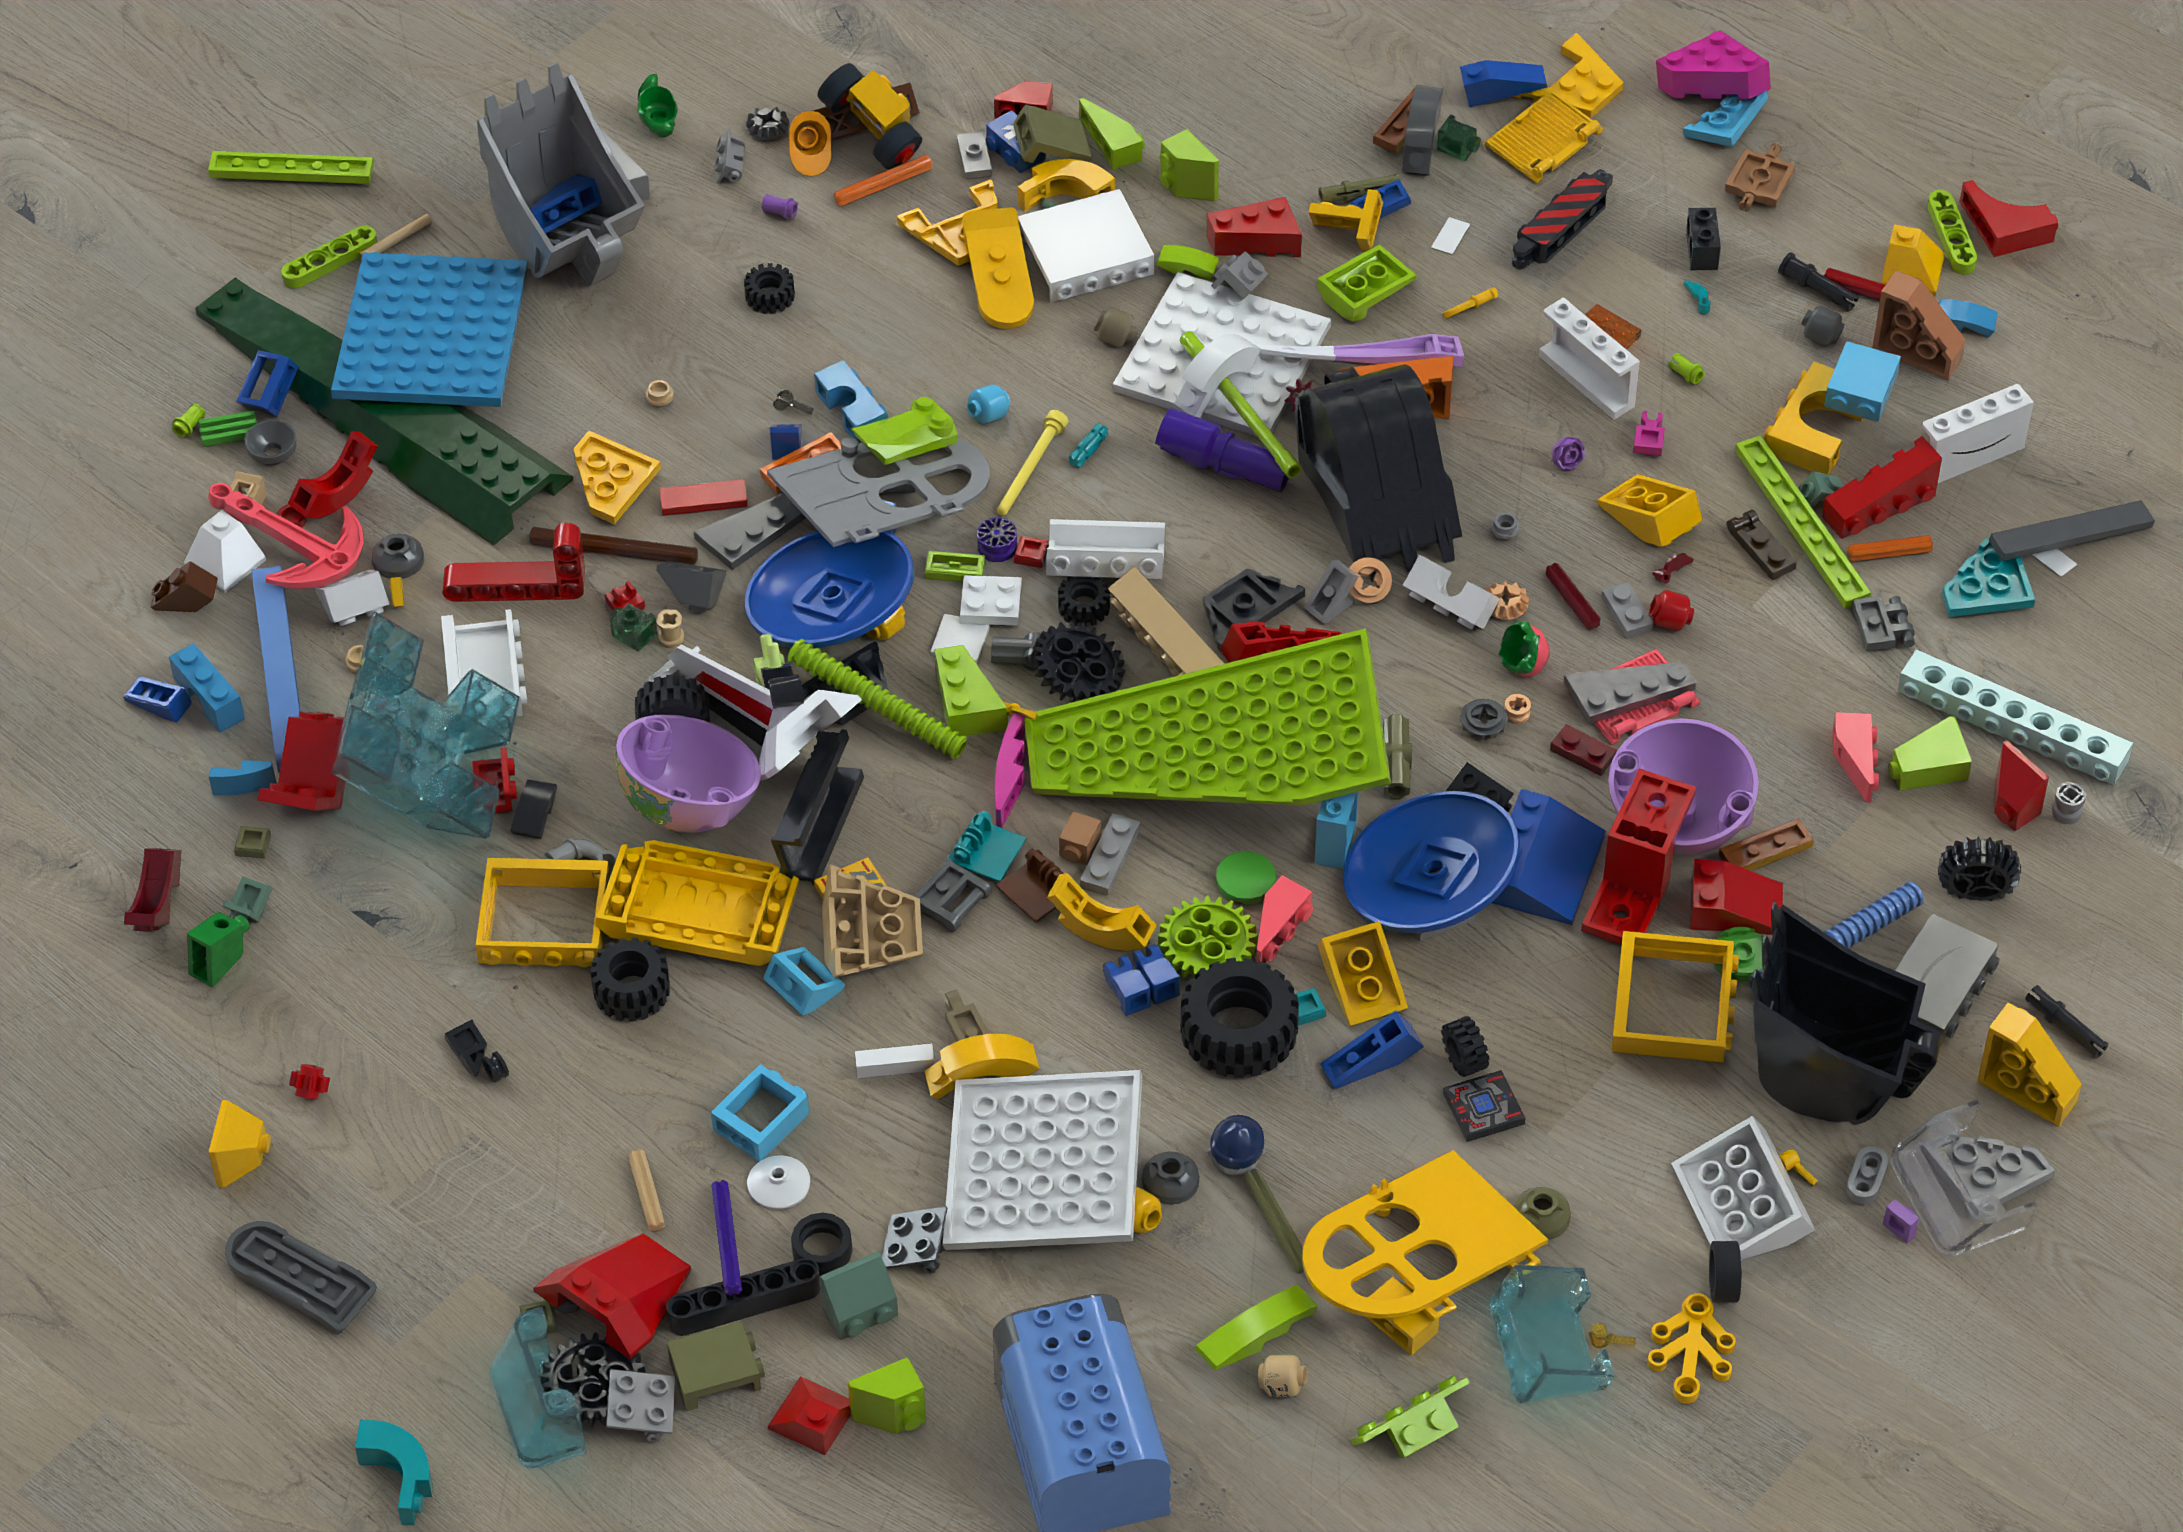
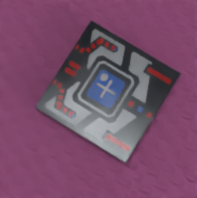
[1443,1070,1526,1142]

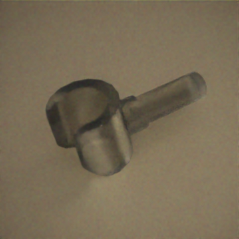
[773,390,814,415]

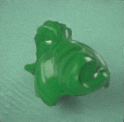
[637,74,678,137]

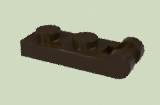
[1726,509,1797,580]

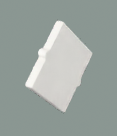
[930,614,991,664]

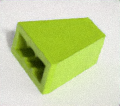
[1888,716,1972,791]

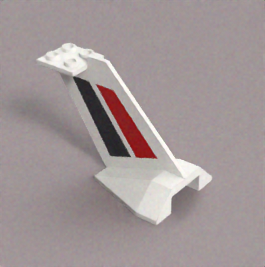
[642,644,862,781]

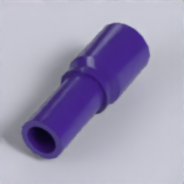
[1155,408,1289,492]

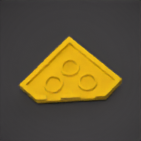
[573,431,661,525]

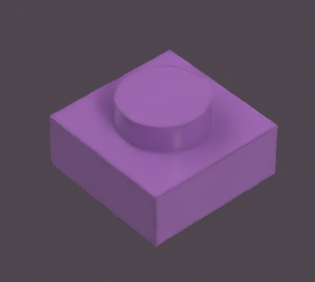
[1883,1199,1919,1243]

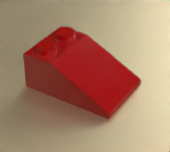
[1690,859,1783,935]

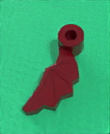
[1652,553,1694,584]

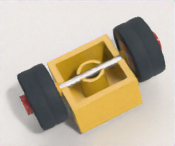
[817,63,922,170]

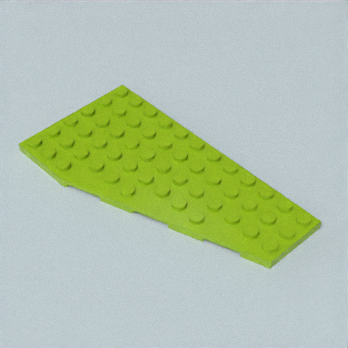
[1025,628,1391,805]

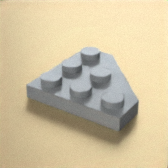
[1920,1129,2055,1218]

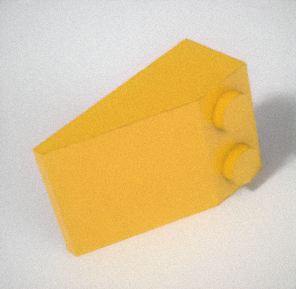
[1597,474,1703,547]
[1317,921,1408,1027]

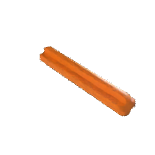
[834,155,932,207]

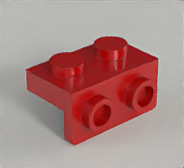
[472,748,517,815]

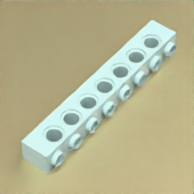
[1897,650,2133,785]

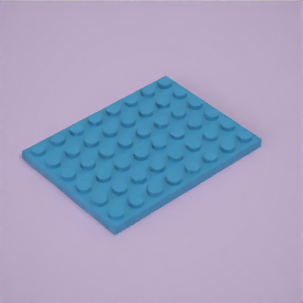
[331,252,528,407]

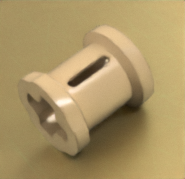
[657,609,684,648]

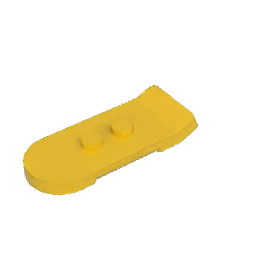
[962,207,1034,329]

